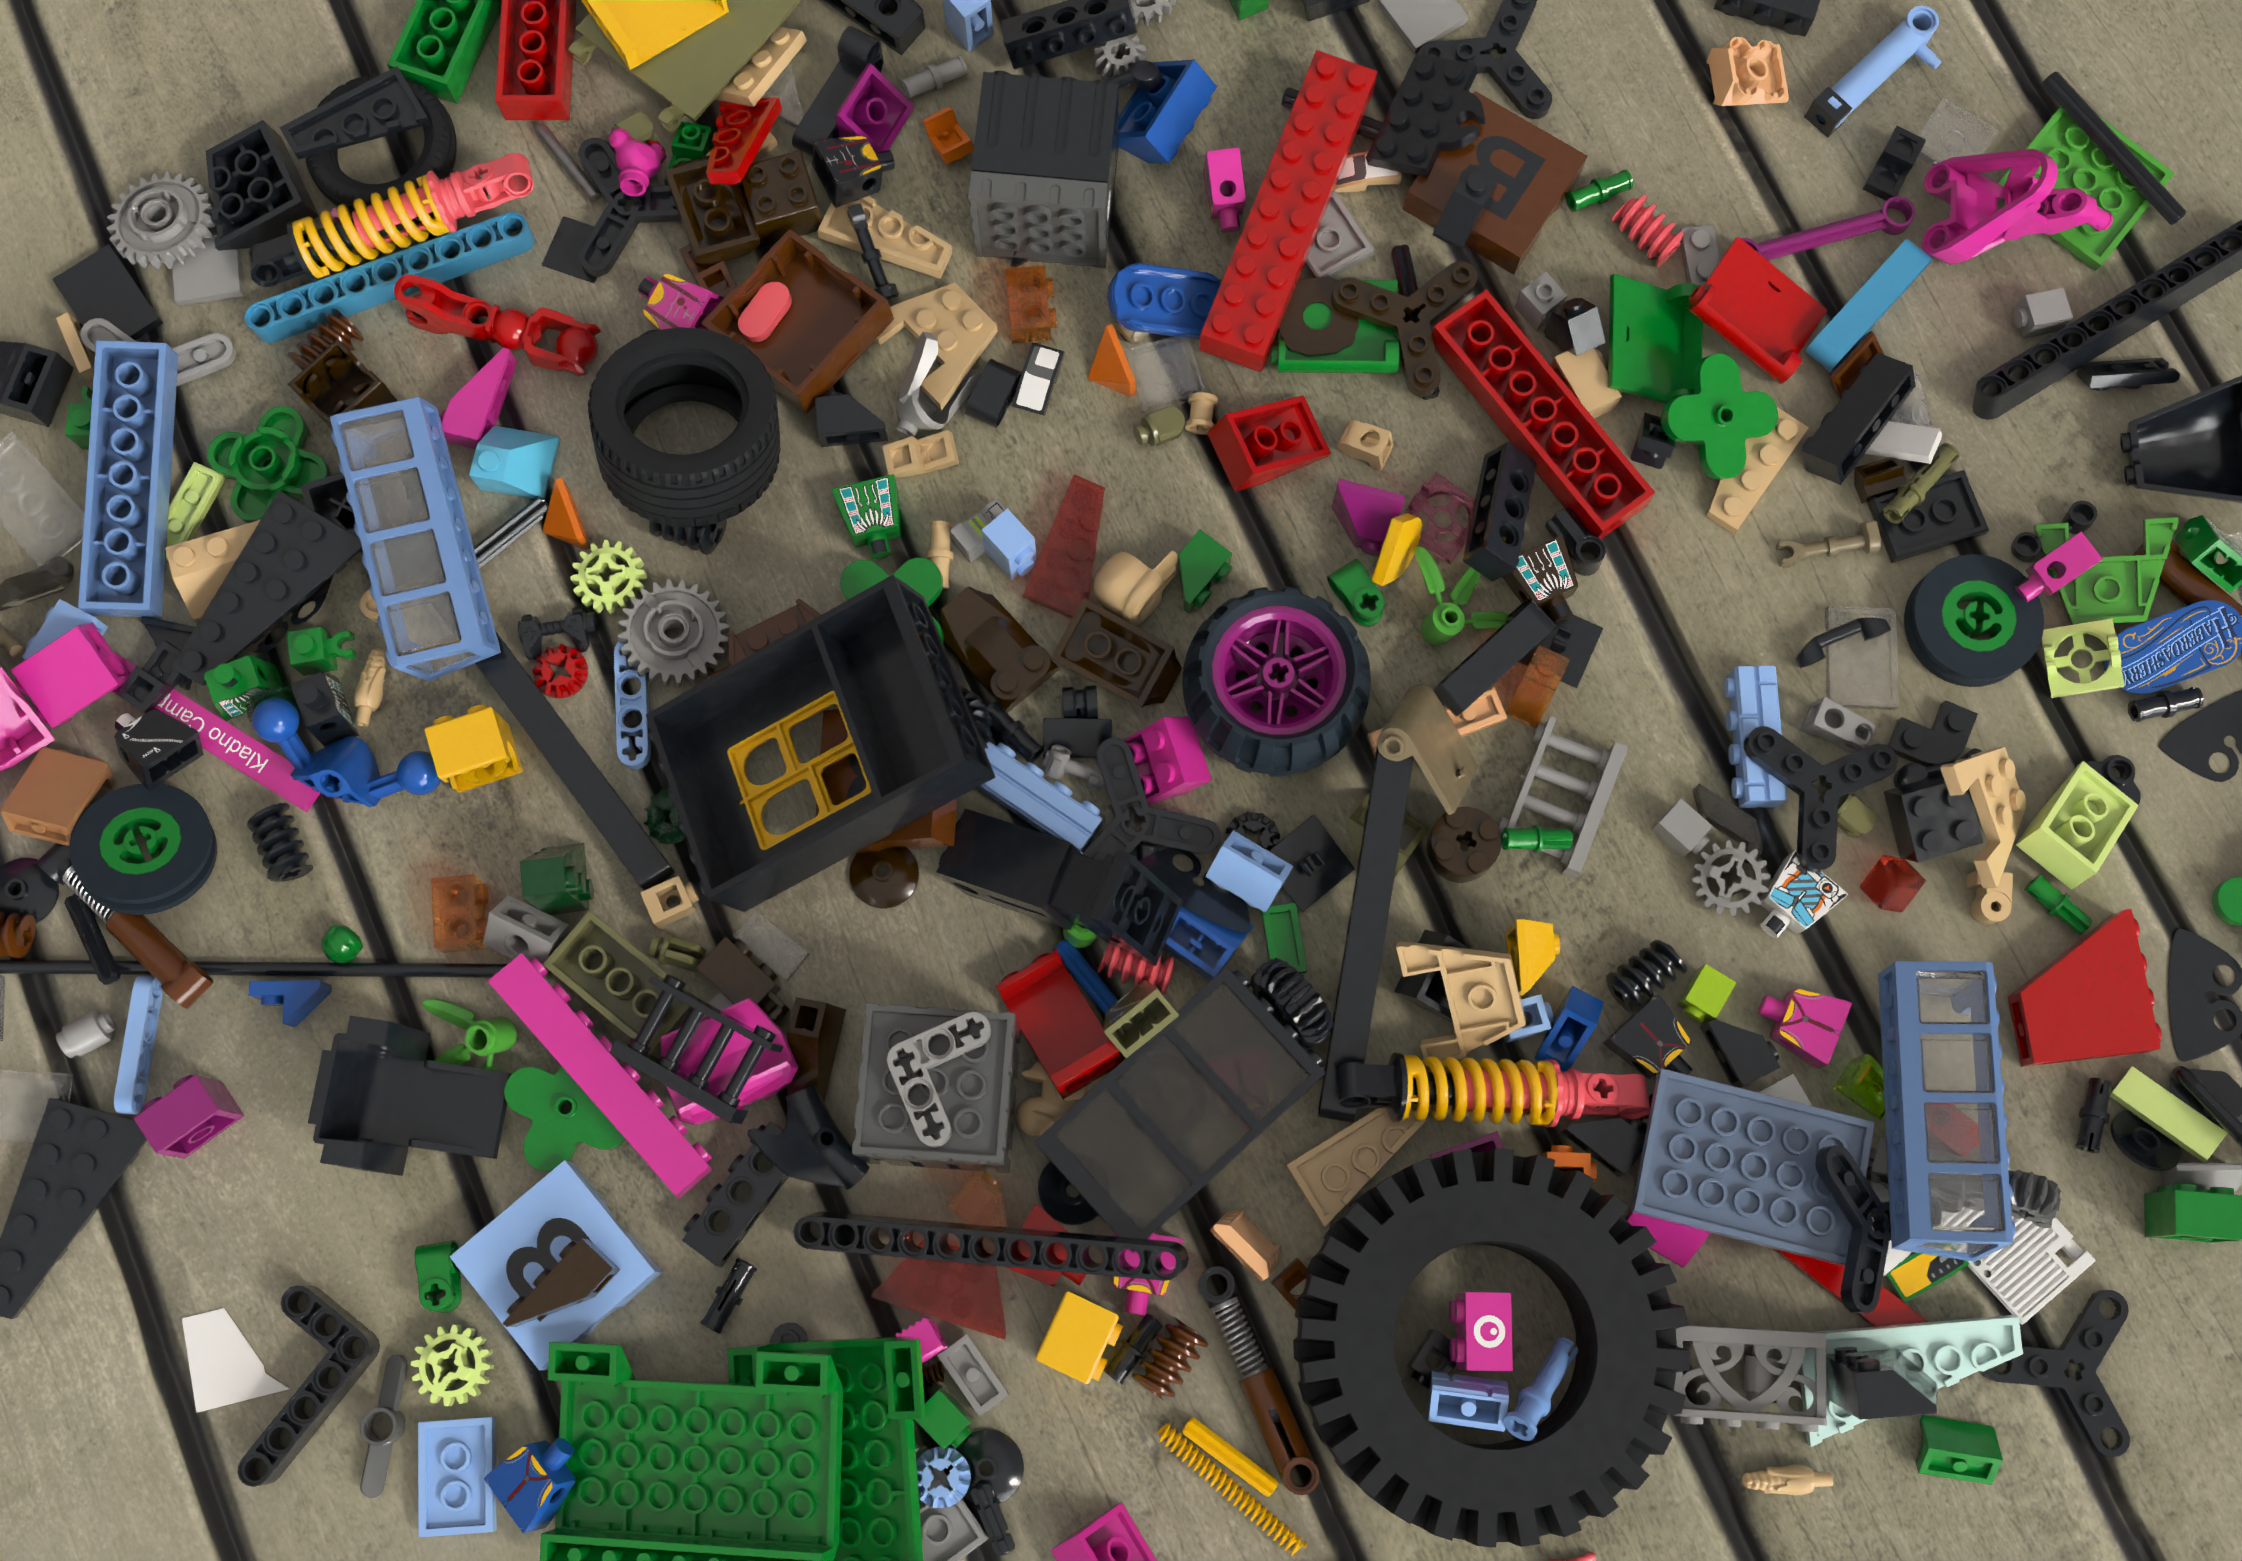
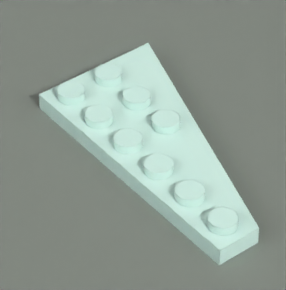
[1799,1315,2023,1447]

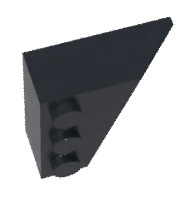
[1826,1347,1938,1420]

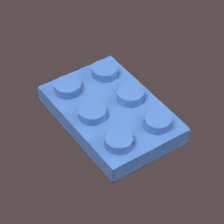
[418,1417,497,1537]

